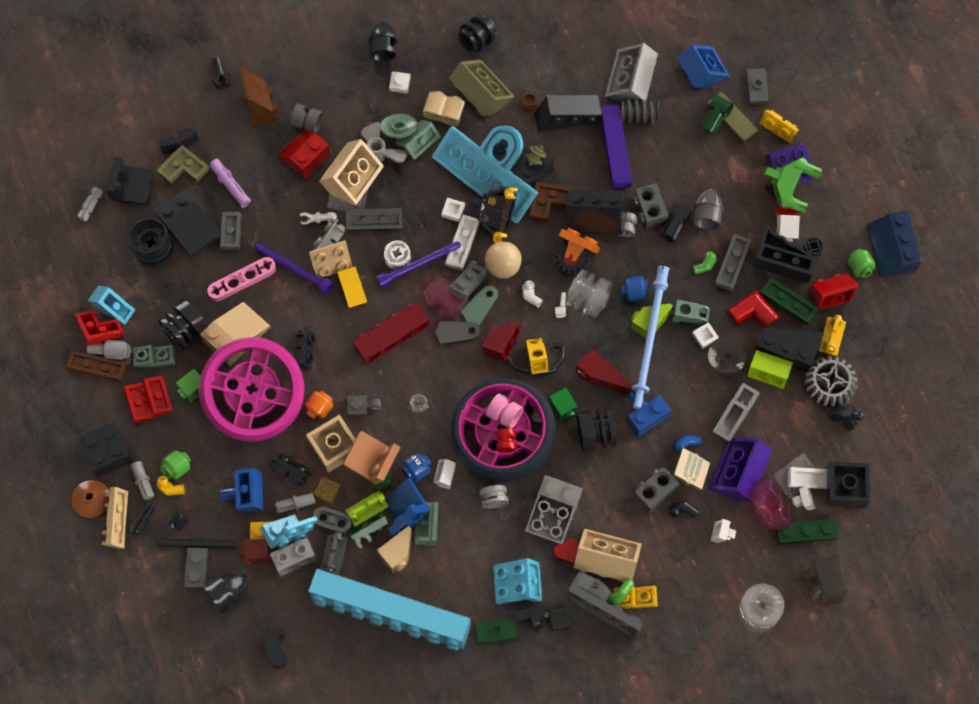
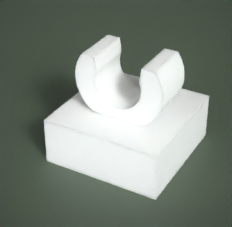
[792,487,816,511]
[711,519,736,543]

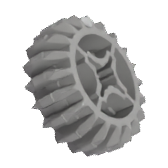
[804,355,857,407]

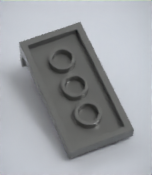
[567,572,643,639]

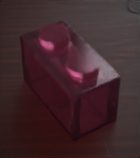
[424,274,468,320]

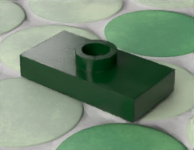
[476,618,518,644]

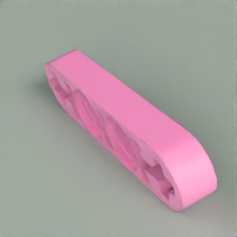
[207,257,276,302]

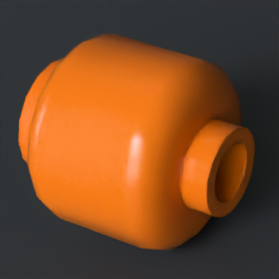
[305,390,333,420]

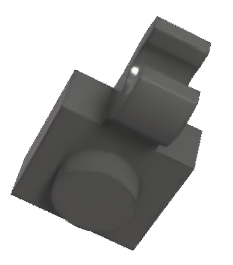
[347,395,381,417]

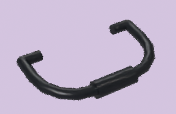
[506,340,566,376]

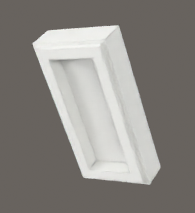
[787,467,828,489]

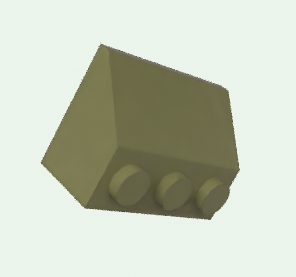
[449,60,515,116]

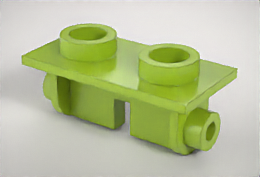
[345,491,389,527]

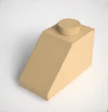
[377,526,412,573]

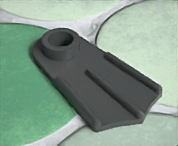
[435,321,480,344]

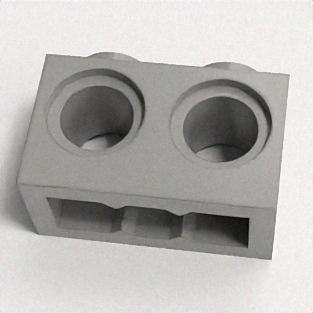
[270,537,317,577]

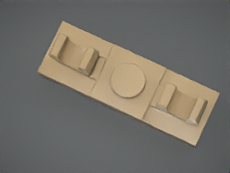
[102,487,128,549]

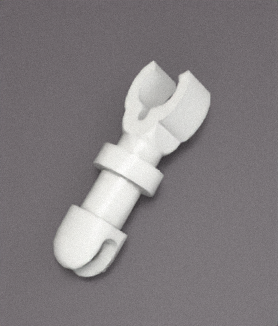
[300,212,337,224]

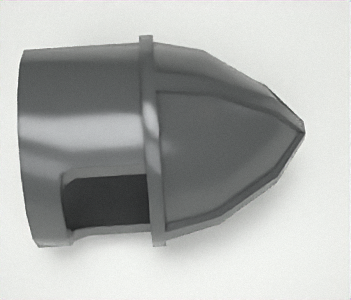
[693,189,724,230]

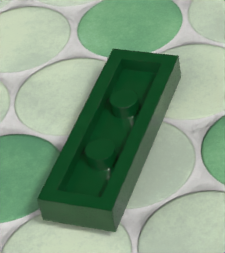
[760,278,819,326]
[776,519,839,545]

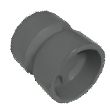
[290,103,323,133]

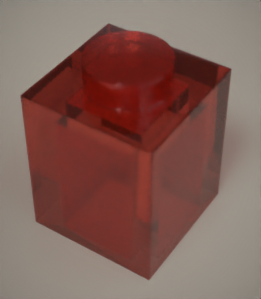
[240,539,270,564]

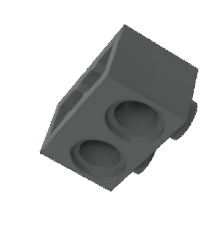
[632,183,669,229]
[633,467,680,514]

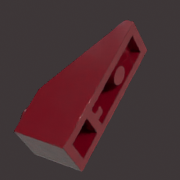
[576,349,633,394]

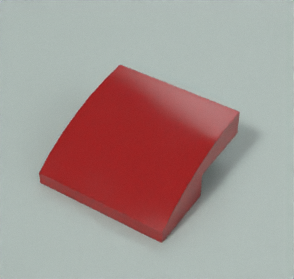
[123,375,173,424]

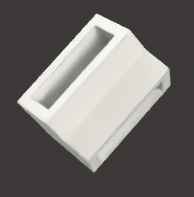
[433,459,456,489]

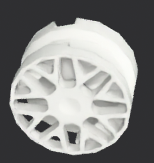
[384,241,411,270]

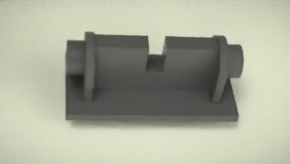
[320,532,348,576]

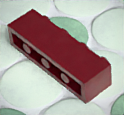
[353,302,430,366]

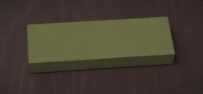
[707,92,758,143]

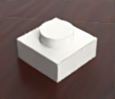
[389,72,410,93]
[441,198,465,222]
[692,322,719,350]

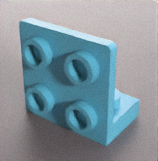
[260,515,318,549]
[493,558,542,605]

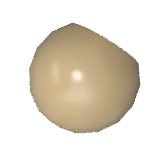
[485,242,521,279]

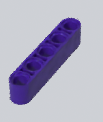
[600,104,632,189]

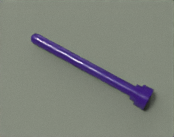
[376,241,461,289]
[254,243,334,295]

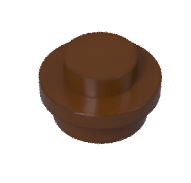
[520,93,539,111]

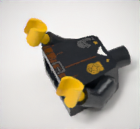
[470,186,518,243]

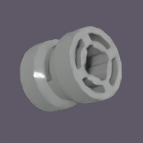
[621,212,638,237]

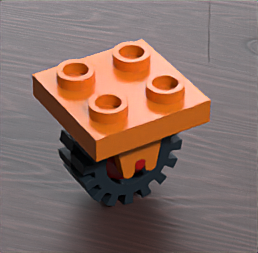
[555,228,600,274]

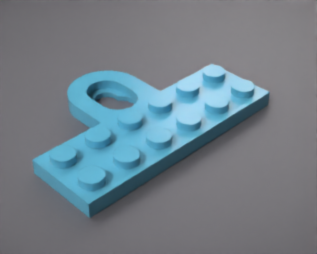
[432,126,538,223]

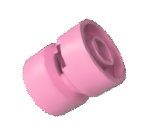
[486,394,523,429]

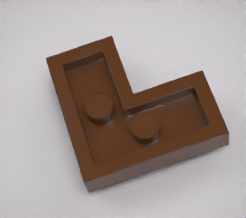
[529,182,573,221]

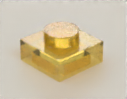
[314,477,341,504]

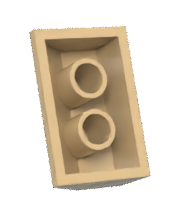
[319,139,384,205]
[574,529,642,582]

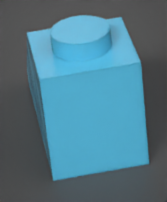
[88,286,135,325]

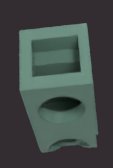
[671,299,710,326]

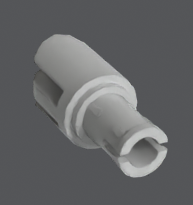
[87,340,132,359]

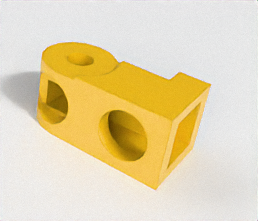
[526,337,549,375]

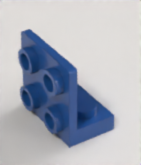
[385,478,430,535]

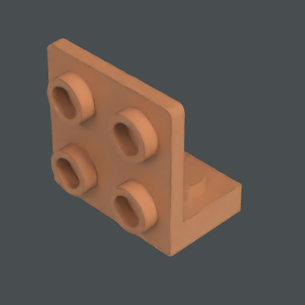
[343,431,400,484]

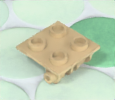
[309,240,352,279]

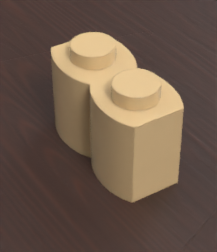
[423,91,465,126]

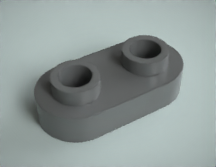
[313,507,352,534]

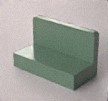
[395,120,441,160]

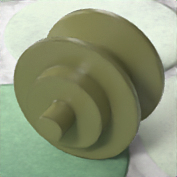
[526,145,546,166]

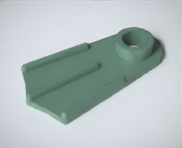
[461,286,498,325]

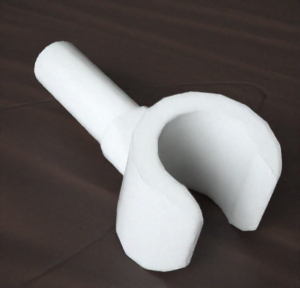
[555,292,566,318]

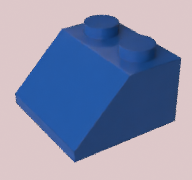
[677,45,729,88]

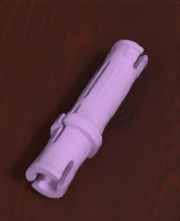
[209,159,251,208]

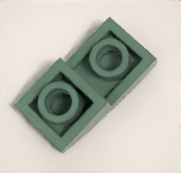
[133,345,175,367]

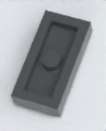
[220,212,242,250]
[184,548,208,589]

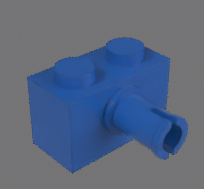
[627,391,671,438]
[220,468,263,513]

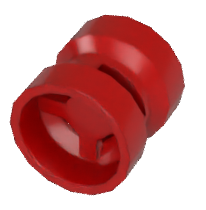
[496,428,516,452]

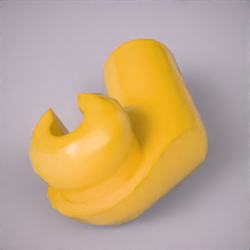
[157,476,185,496]

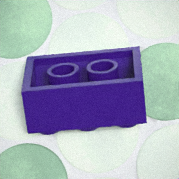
[709,437,772,502]

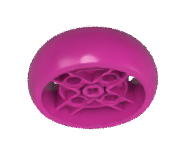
[199,337,305,442]

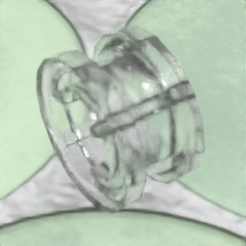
[410,394,428,413]

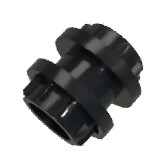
[458,15,497,52]

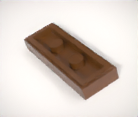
[66,350,127,383]

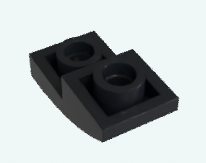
[160,128,199,154]

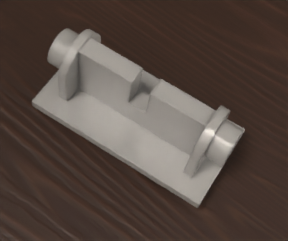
[313,219,345,250]

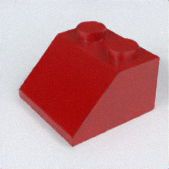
[278,130,330,179]
[809,274,858,311]

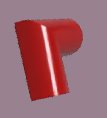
[726,290,780,328]
[75,310,124,345]

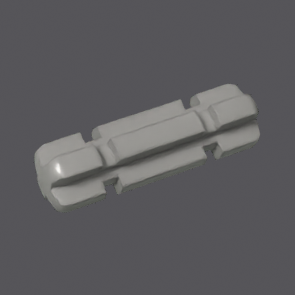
[77,187,102,221]

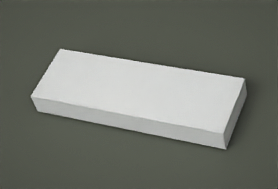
[445,215,480,271]

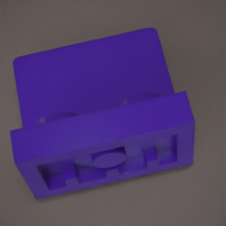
[765,143,815,184]

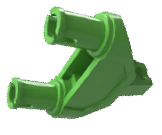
[763,157,822,214]

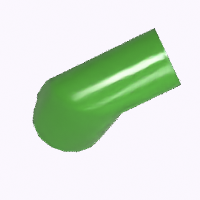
[693,251,716,275]
[608,579,634,605]

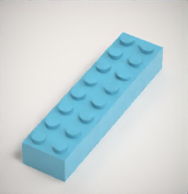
[309,569,471,651]

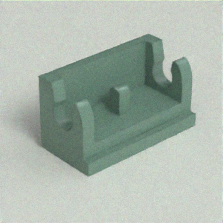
[414,502,439,546]

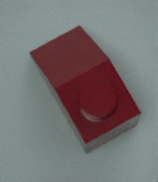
[481,320,522,362]

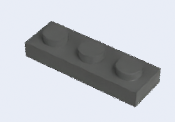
[346,208,403,230]
[715,234,752,291]

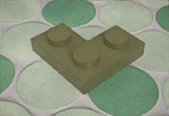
[157,145,210,184]

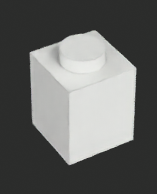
[777,215,800,242]

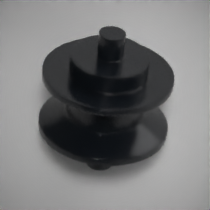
[168,508,189,530]

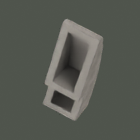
[713,383,760,442]

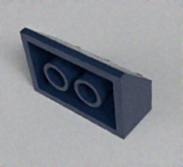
[867,211,921,277]

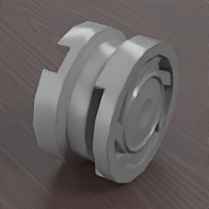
[480,485,509,509]

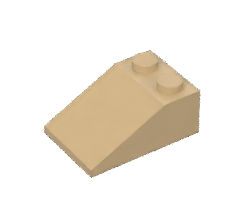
[200,302,270,366]

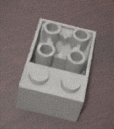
[525,475,584,544]

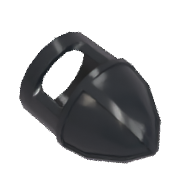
[368,21,397,62]
[204,573,247,611]

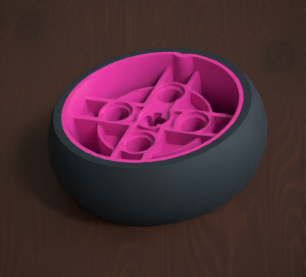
[451,378,556,482]

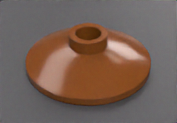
[71,480,109,518]

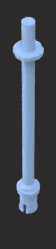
[632,266,670,409]

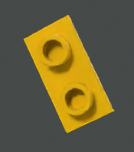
[759,110,799,143]
[819,315,846,356]

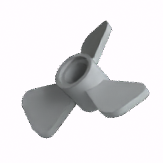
[361,122,407,163]

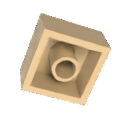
[306,415,355,473]

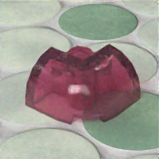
[749,474,790,530]

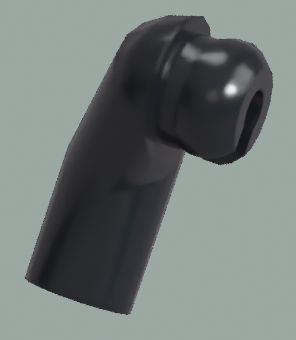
[669,501,699,518]

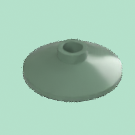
[380,114,417,138]

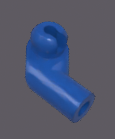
[674,435,701,453]

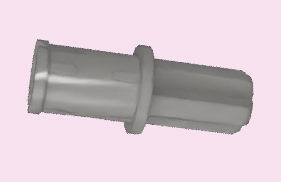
[130,461,154,500]
[276,492,315,513]

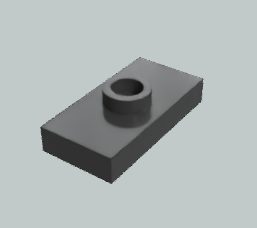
[747,68,768,104]

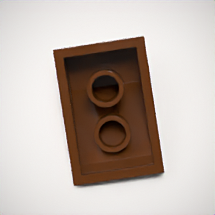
[239,67,277,126]

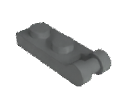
[448,260,489,301]

